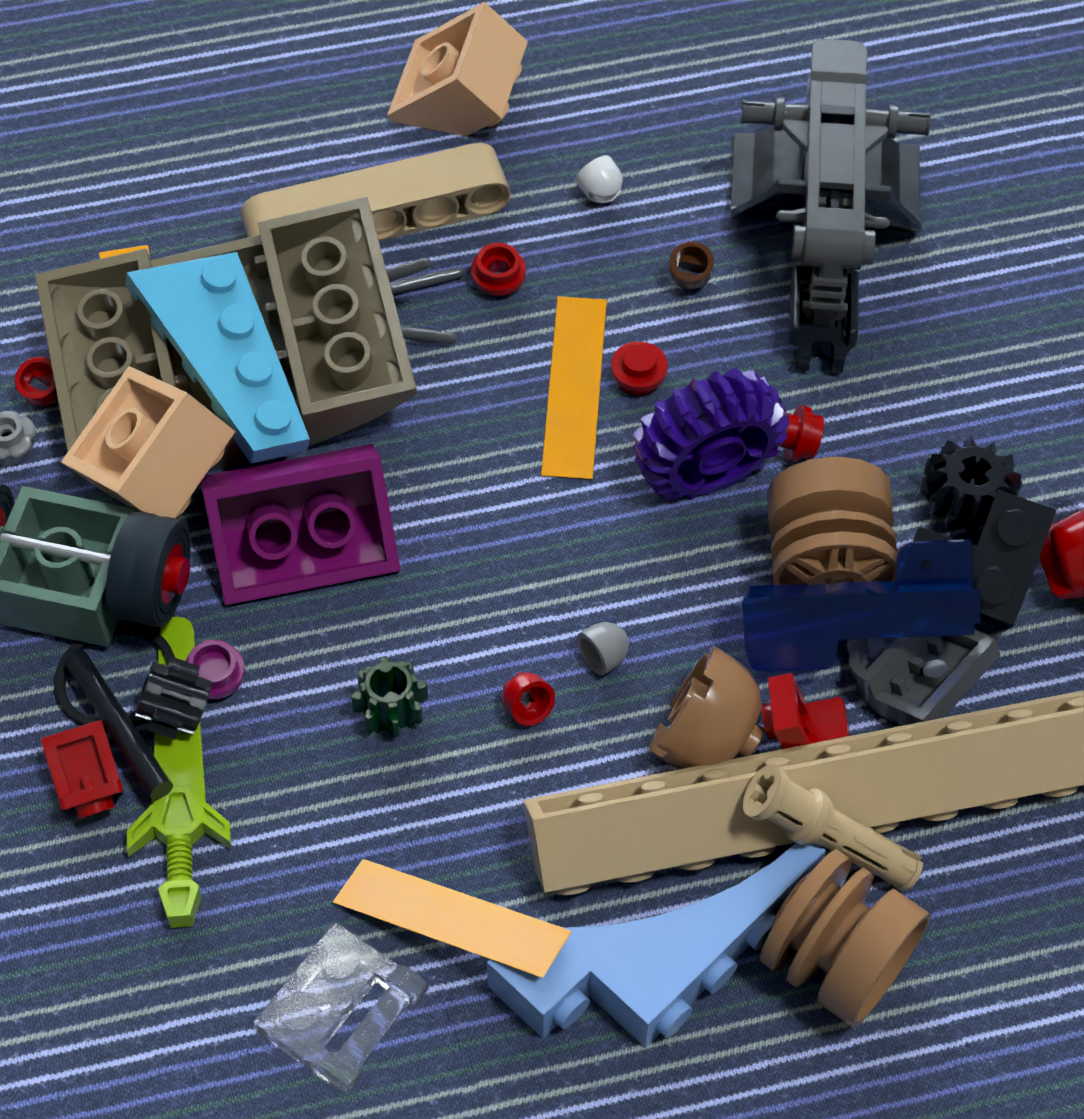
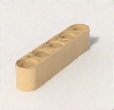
[240,143,511,241]

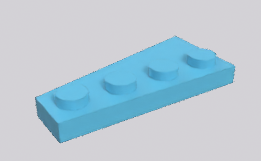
[125,252,310,463]

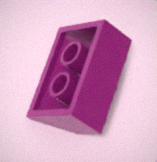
[201,444,401,605]

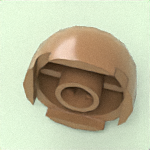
[648,646,765,769]

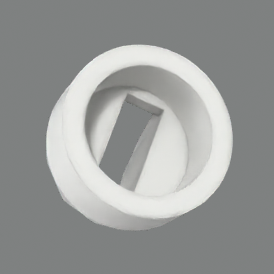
[575,155,623,204]

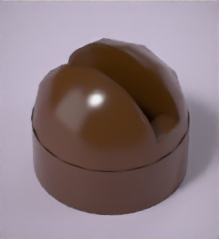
[669,241,714,290]

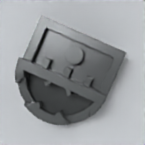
[847,598,1000,725]

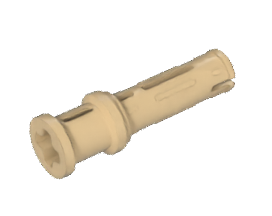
[743,764,923,891]

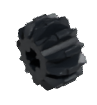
[920,435,1022,539]

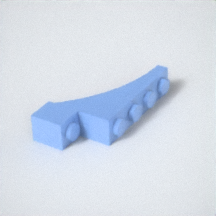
[487,842,826,1048]

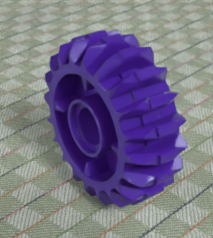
[632,368,789,500]

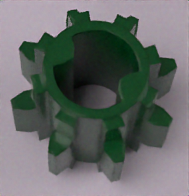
[351,656,428,737]

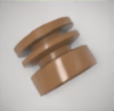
[766,457,900,610]
[759,849,932,1028]

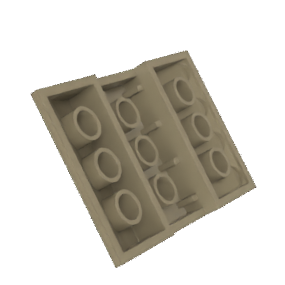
[35,197,418,477]

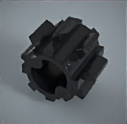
[135,657,211,740]

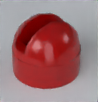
[15,357,58,407]
[501,672,555,726]

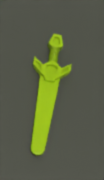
[127,616,232,928]

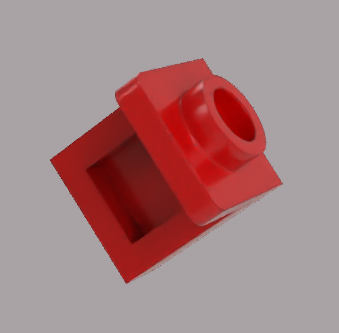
[761,673,850,749]
[40,720,124,819]

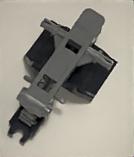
[730,39,931,373]

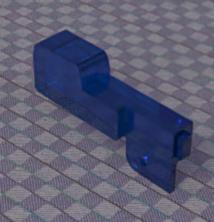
[742,539,980,672]

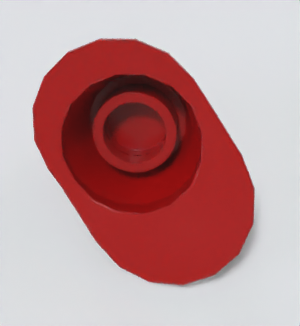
[1040,509,1084,599]

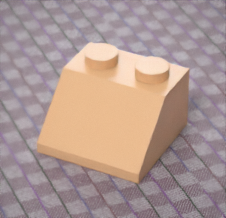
[387,2,528,137]
[61,366,236,518]

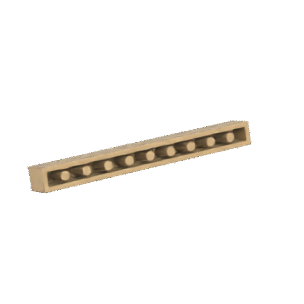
[523,690,1084,895]

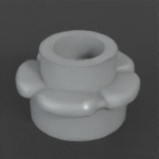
[0,411,36,466]

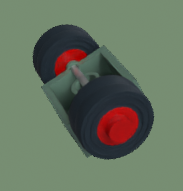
[0,483,191,647]

